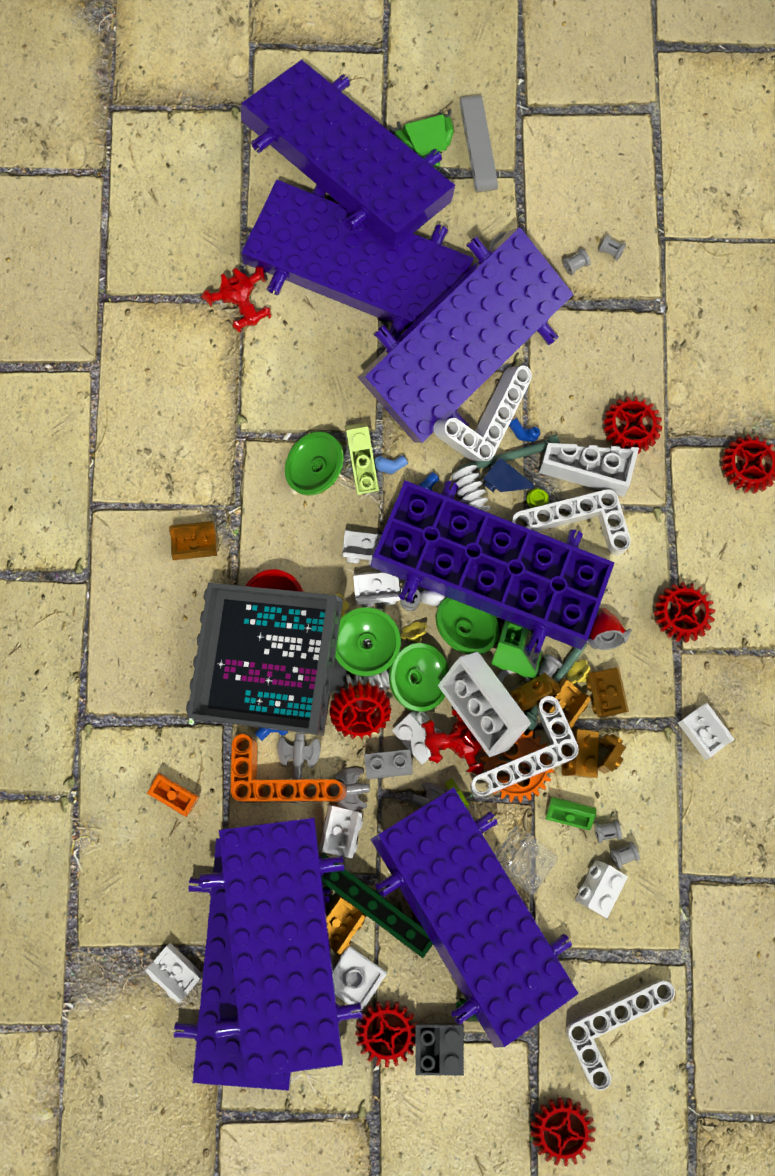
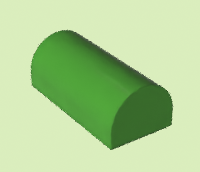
[545,796,596,831]

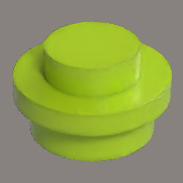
[527,488,549,508]

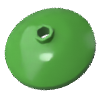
[285,432,344,496]
[435,597,499,655]
[335,607,401,676]
[389,643,449,712]

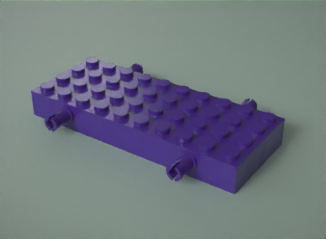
[241,59,455,249]
[241,179,474,339]
[358,227,574,443]
[370,480,615,653]
[371,788,579,1048]
[200,818,362,1078]
[174,838,330,1091]

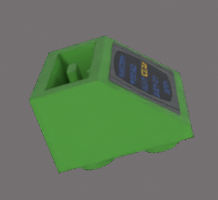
[492,620,542,679]

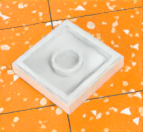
[333,946,388,1011]

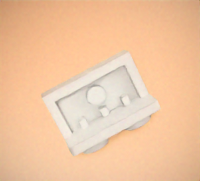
[342,531,382,565]
[353,571,401,607]
[678,703,734,760]
[392,711,442,765]
[319,805,363,859]
[575,860,628,918]
[145,943,203,1003]

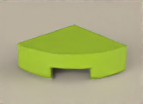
[445,779,469,808]

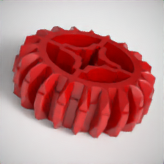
[603,396,663,454]
[721,435,775,494]
[654,582,715,643]
[329,681,392,740]
[355,1000,418,1068]
[530,1097,596,1167]

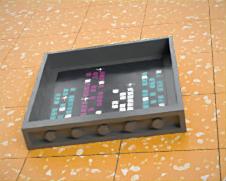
[186,583,343,736]

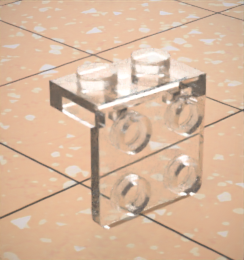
[494,826,558,894]

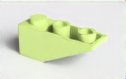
[345,422,379,495]

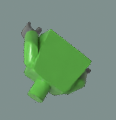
[388,109,454,168]

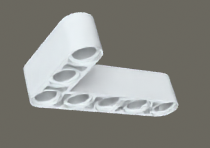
[433,366,532,461]
[512,490,631,556]
[470,696,579,797]
[565,980,675,1090]

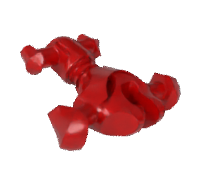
[201,266,272,333]
[421,709,484,776]

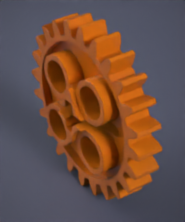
[480,731,554,803]

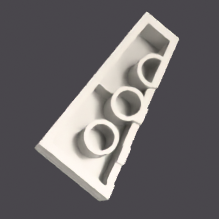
[539,443,639,497]

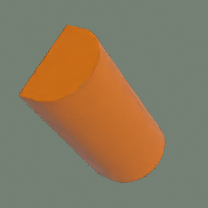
[147,773,199,817]

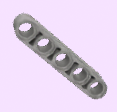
[460,94,498,193]

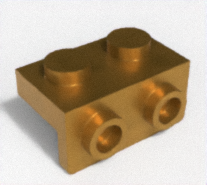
[169,521,217,560]
[586,667,629,718]
[509,673,561,712]
[537,678,591,733]
[561,729,599,778]
[598,734,626,774]
[326,895,366,955]

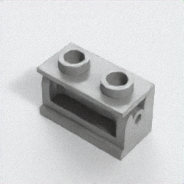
[364,749,413,780]

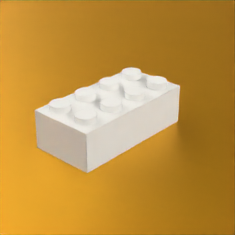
[438,652,531,757]

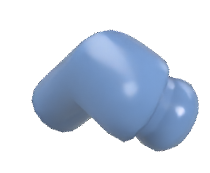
[374,455,408,474]

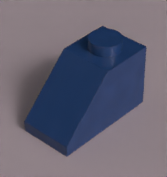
[481,457,534,492]

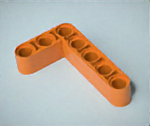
[231,734,347,803]

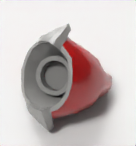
[587,607,632,650]

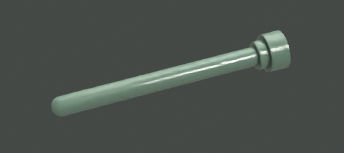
[457,434,560,471]
[525,642,587,732]

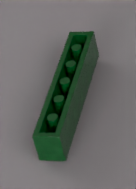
[321,853,433,958]

